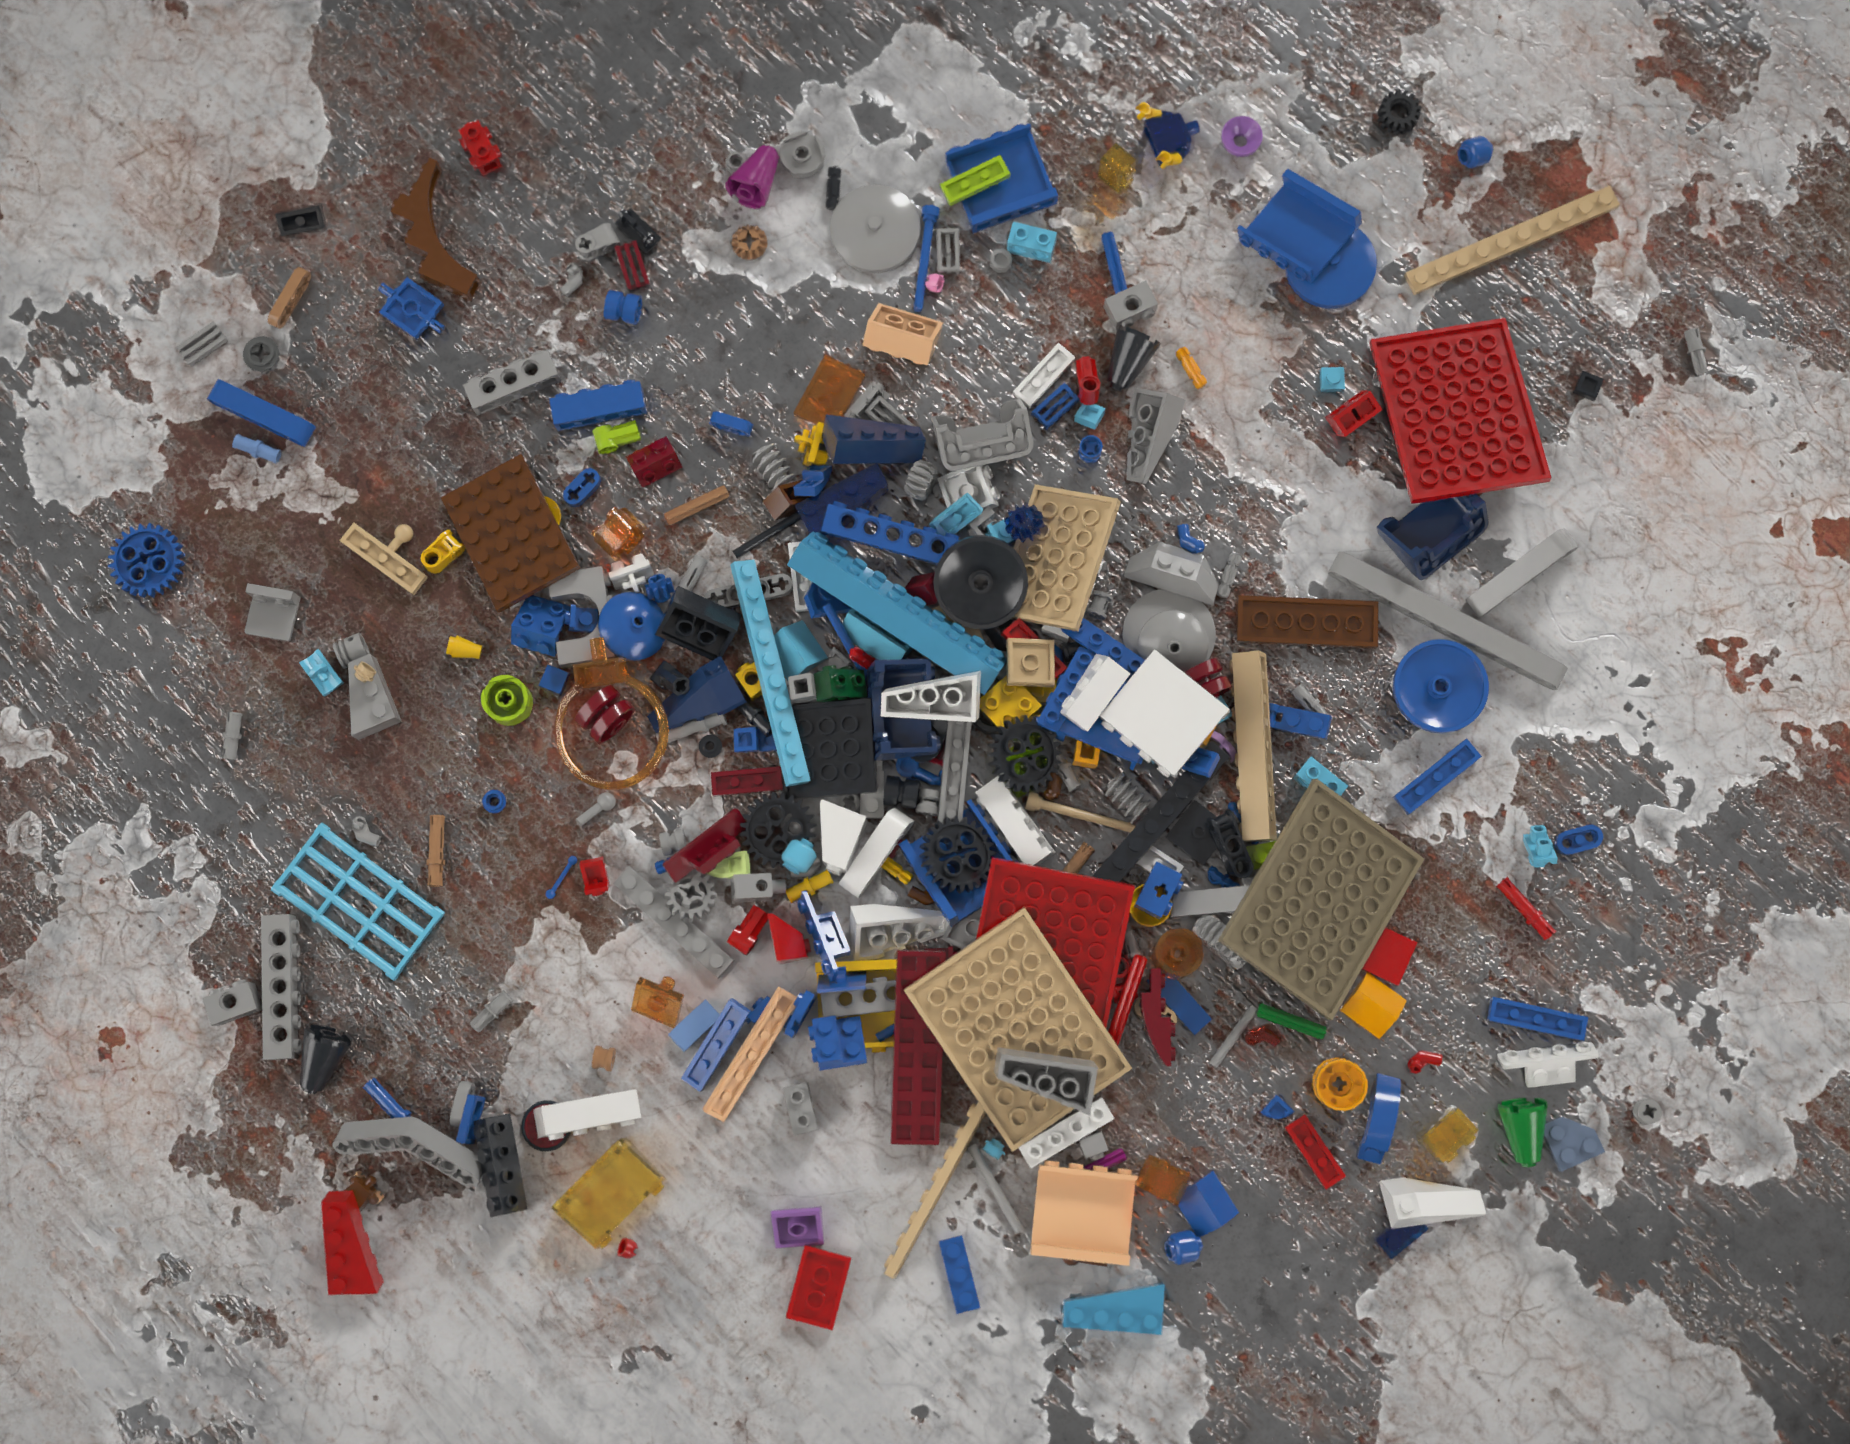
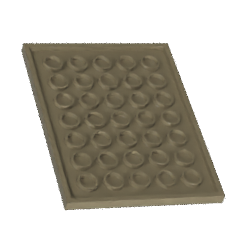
[1218,779,1424,1020]

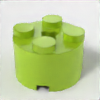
[481,675,533,726]

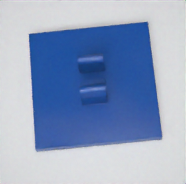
[817,966,867,993]

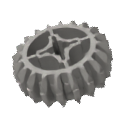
[1191,914,1247,968]

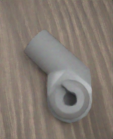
[352,816,381,847]

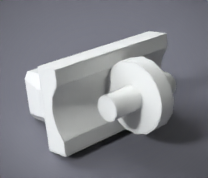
[609,554,654,593]

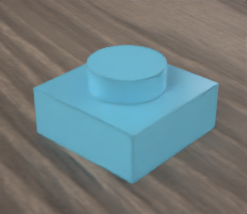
[1320,367,1345,392]
[1074,404,1105,430]

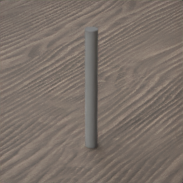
[967,1144,1024,1234]

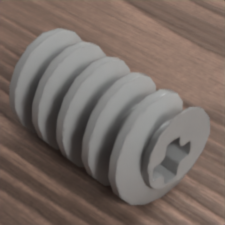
[751,443,795,491]
[1103,772,1152,825]

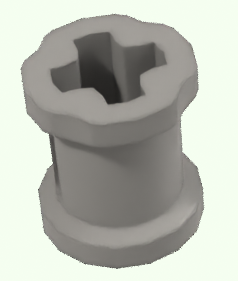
[1086,590,1113,620]

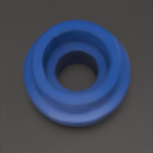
[482,790,506,813]

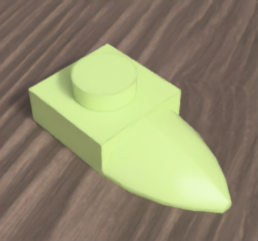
[707,851,751,879]

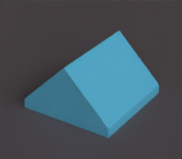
[774,620,829,681]

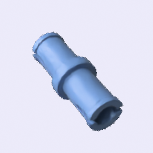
[232,434,282,464]

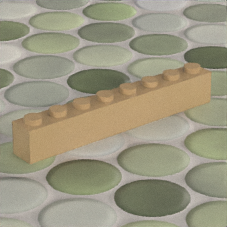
[1229,650,1277,842]

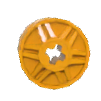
[1312,1057,1368,1111]

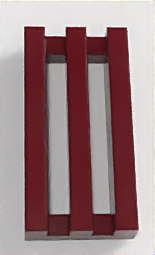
[614,240,650,291]

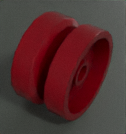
[1184,658,1232,699]
[575,685,635,745]

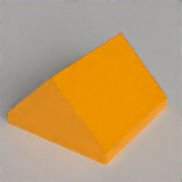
[1340,972,1407,1039]

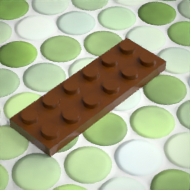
[1236,595,1379,649]

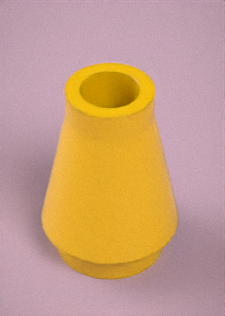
[446,635,482,659]

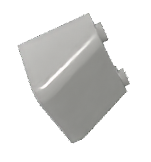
[930,398,1033,471]

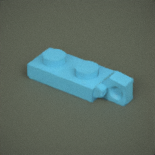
[929,492,983,542]

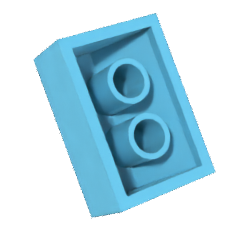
[842,608,914,660]

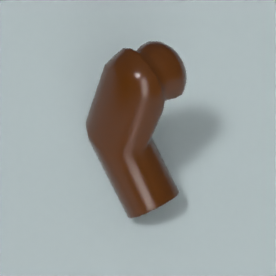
[1044,773,1062,800]
[907,886,935,905]

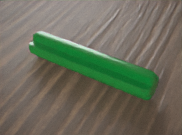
[1257,1004,1327,1040]

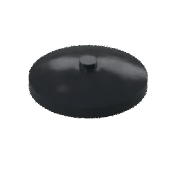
[934,535,1028,629]

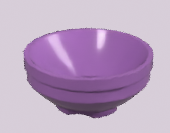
[1221,116,1263,157]

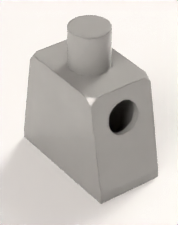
[730,873,786,903]

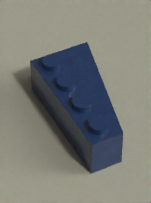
[822,414,926,464]

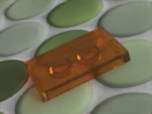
[793,354,866,425]

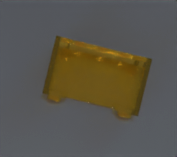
[551,1138,666,1249]

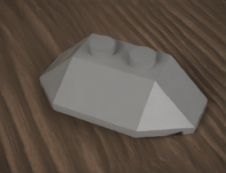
[1124,542,1219,605]

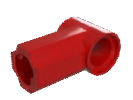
[1075,356,1100,405]
[727,905,769,956]

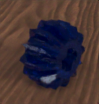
[1004,502,1044,543]

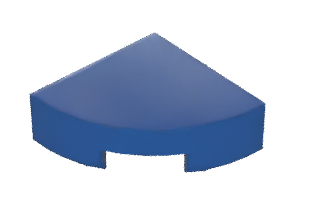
[1260,1095,1295,1119]

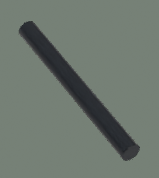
[732,503,815,559]

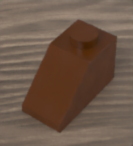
[763,479,820,520]

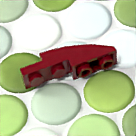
[1140,968,1176,1066]

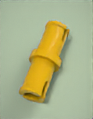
[786,869,834,903]

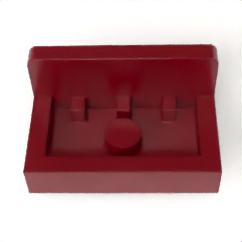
[626,436,682,488]

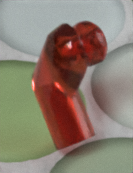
[1245,1026,1282,1047]

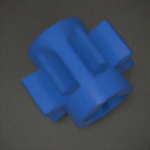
[644,574,675,603]

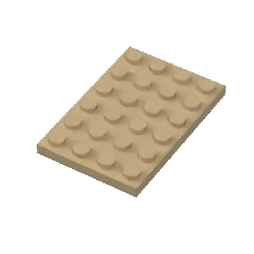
[1012,485,1121,632]

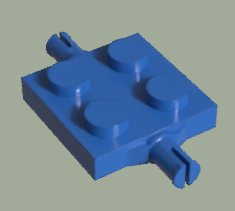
[378,277,445,340]

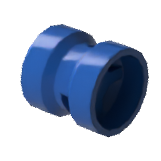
[1078,435,1103,464]

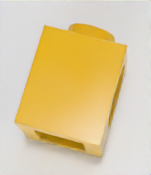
[735,662,763,701]

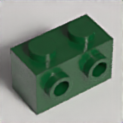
[813,665,868,702]

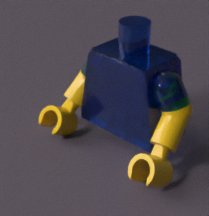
[1135,102,1200,169]

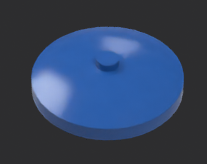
[1285,228,1377,309]
[1393,639,1489,733]

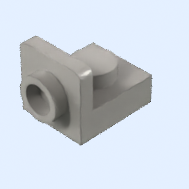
[967,506,995,536]

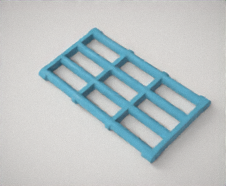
[271,822,445,981]

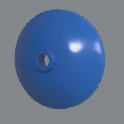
[598,592,665,661]

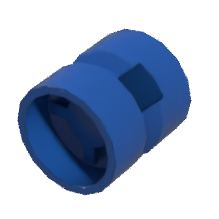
[604,290,642,325]

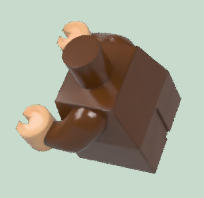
[343,1171,384,1212]

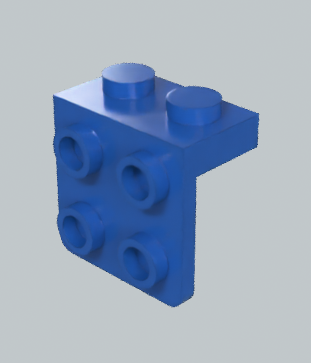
[511,595,570,657]

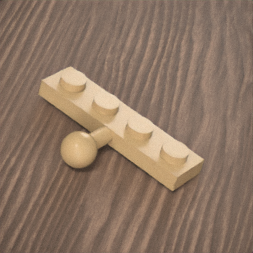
[340,523,428,595]

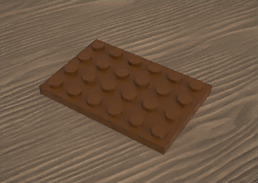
[441,454,581,613]

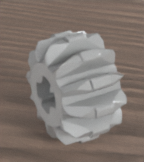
[904,460,938,501]

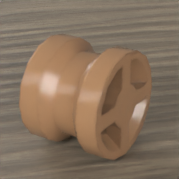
[592,1045,616,1072]

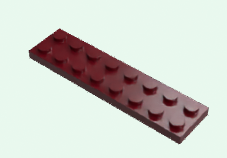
[890,950,946,1145]

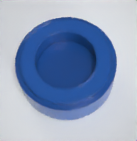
[896,757,919,778]

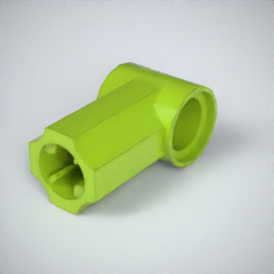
[592,420,641,454]

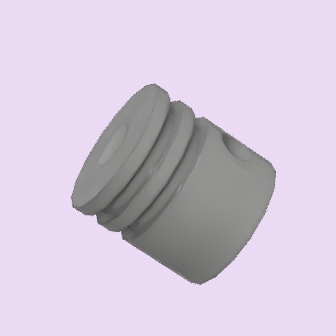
[333,632,370,669]

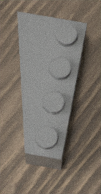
[994,1047,1098,1115]

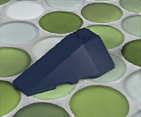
[647,656,746,733]

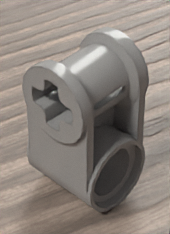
[575,223,621,262]

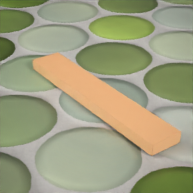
[702,986,797,1122]

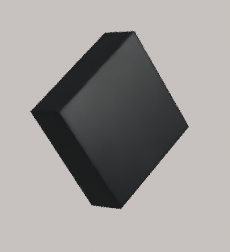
[1573,371,1604,402]

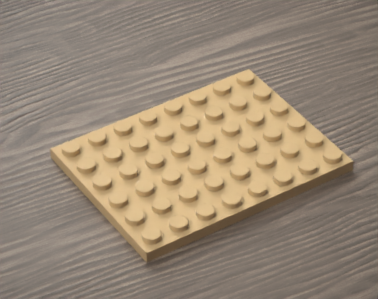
[904,907,1132,1152]

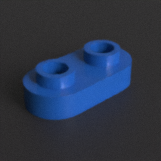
[1554,825,1603,855]

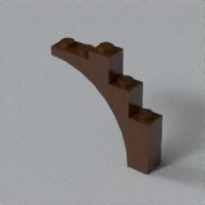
[391,157,481,302]

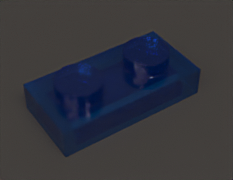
[1374,1224,1429,1260]

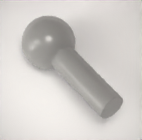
[576,792,616,826]

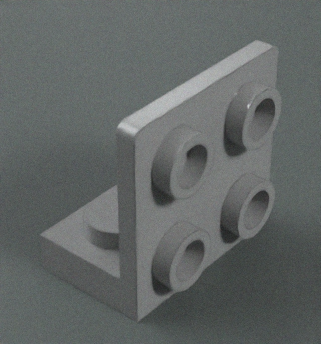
[244,583,301,642]

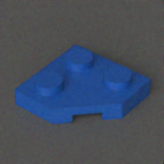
[804,582,852,619]
[783,990,817,1039]

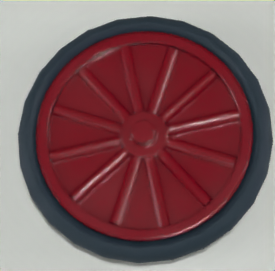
[521,1100,571,1152]

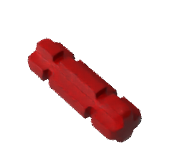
[849,647,877,670]

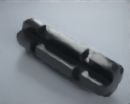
[825,166,841,211]

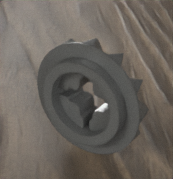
[243,336,280,373]

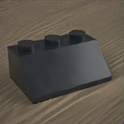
[655,586,741,661]

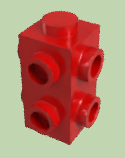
[459,120,503,176]

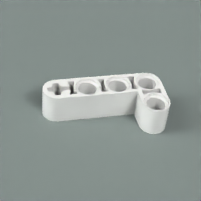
[839,807,914,898]

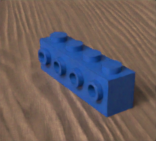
[549,380,647,431]

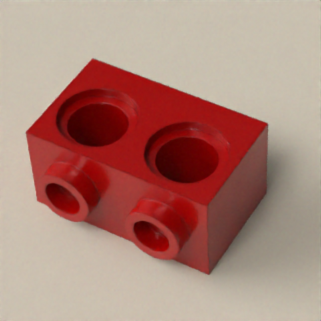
[1325,390,1383,437]

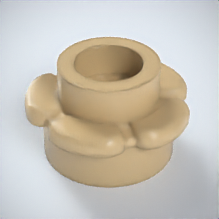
[354,661,376,683]

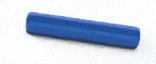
[1101,232,1127,294]

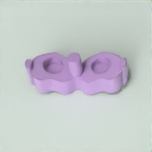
[1210,731,1237,763]

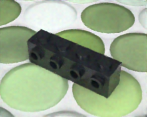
[473,1113,528,1218]

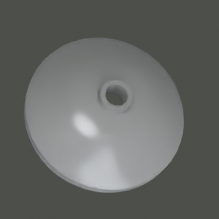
[1138,610,1209,672]

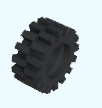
[1377,90,1421,135]

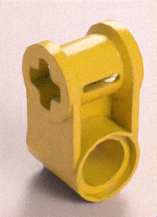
[421,530,466,574]

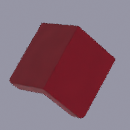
[904,572,937,606]

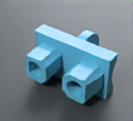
[299,649,344,697]
[1523,825,1558,868]

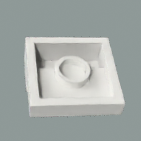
[937,465,1000,510]

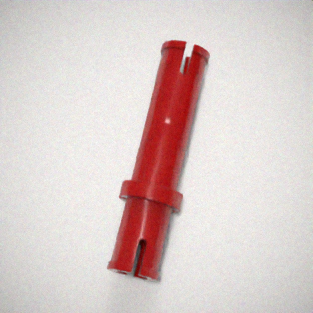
[1496,876,1556,941]

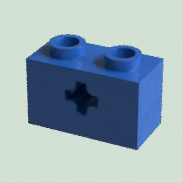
[1133,862,1184,919]

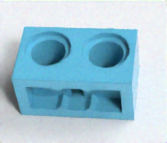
[1007,222,1057,263]
[1292,757,1348,796]

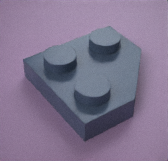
[1544,1117,1605,1172]

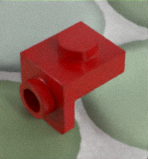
[579,856,610,896]

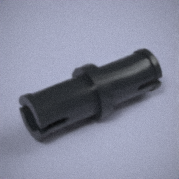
[736,696,772,737]

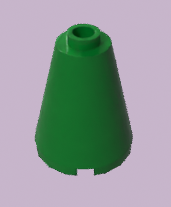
[1497,1098,1548,1167]

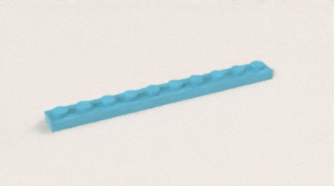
[730,559,811,787]

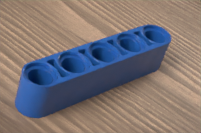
[207,379,316,447]

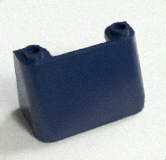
[1376,494,1489,580]
[866,659,940,761]

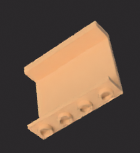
[1030,1160,1138,1266]

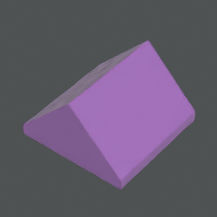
[771,1206,824,1248]

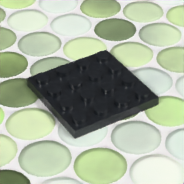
[782,698,877,799]

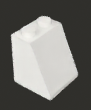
[820,799,868,876]

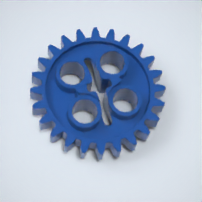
[108,523,186,598]

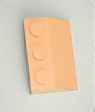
[862,303,943,365]

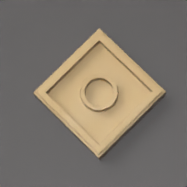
[1007,638,1055,687]

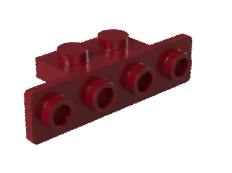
[663,808,746,882]

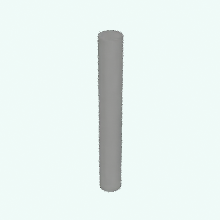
[1209,1005,1258,1068]

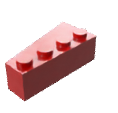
[321,1191,384,1295]

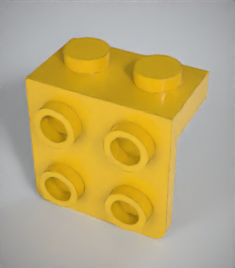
[980,675,1042,727]

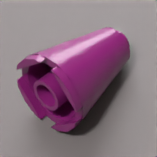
[725,145,779,210]

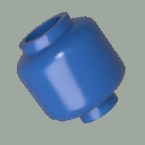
[1458,136,1493,168]
[1165,1230,1203,1265]

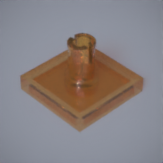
[631,976,684,1028]

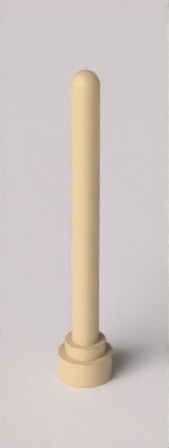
[1025,791,1136,833]

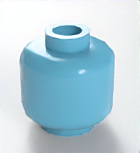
[781,838,817,875]

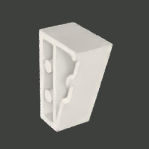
[1060,654,1130,731]

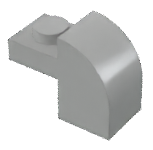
[785,673,817,705]

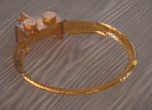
[555,637,669,790]

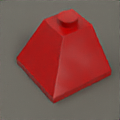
[768,913,811,964]

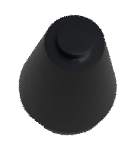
[1107,325,1161,392]
[299,1024,353,1094]

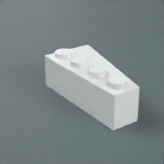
[881,671,981,722]

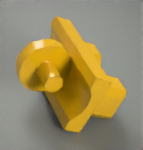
[794,422,828,467]

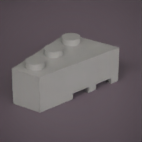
[348,654,402,740]

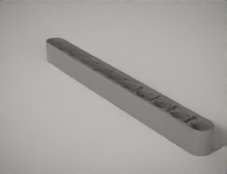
[1328,552,1568,690]

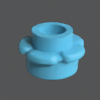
[983,1138,1005,1160]

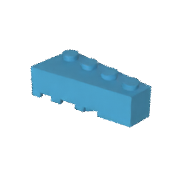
[1062,1282,1165,1335]

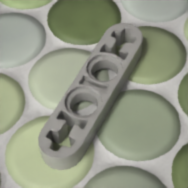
[704,574,793,609]

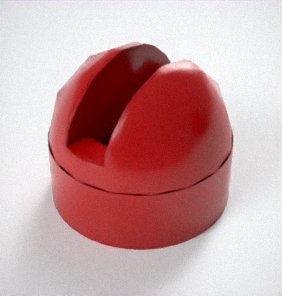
[617,1237,638,1259]

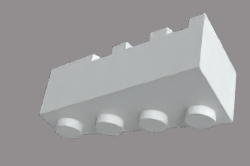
[976,776,1056,866]
[533,1089,641,1140]

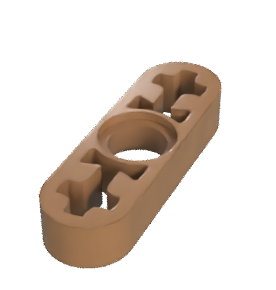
[267,267,311,329]

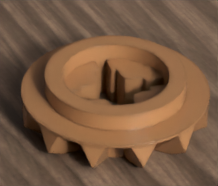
[731,224,768,260]

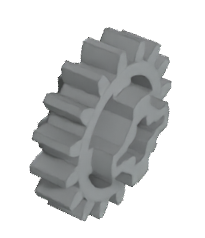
[665,871,717,922]

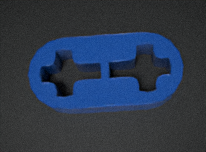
[709,411,754,437]
[563,468,601,508]

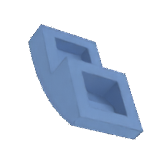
[668,999,720,1052]

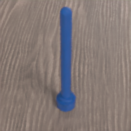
[914,205,940,312]

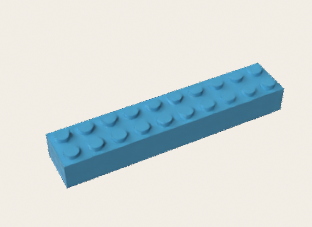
[787,531,1007,695]

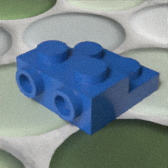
[808,1015,867,1071]

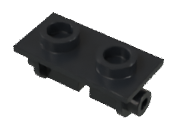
[615,208,662,254]

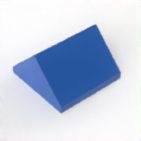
[1172,1171,1239,1237]

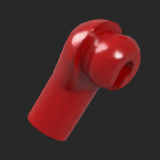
[1408,1050,1443,1074]

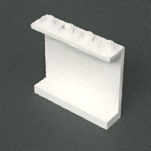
[1100,649,1230,778]

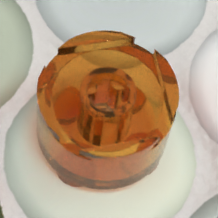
[591,507,647,561]
[1151,928,1203,980]
[1134,1155,1191,1206]

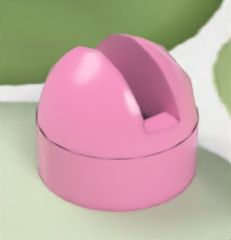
[925,274,944,293]

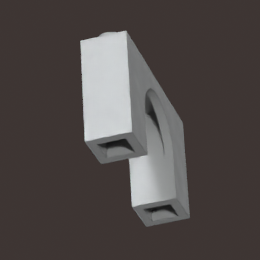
[548,566,618,669]

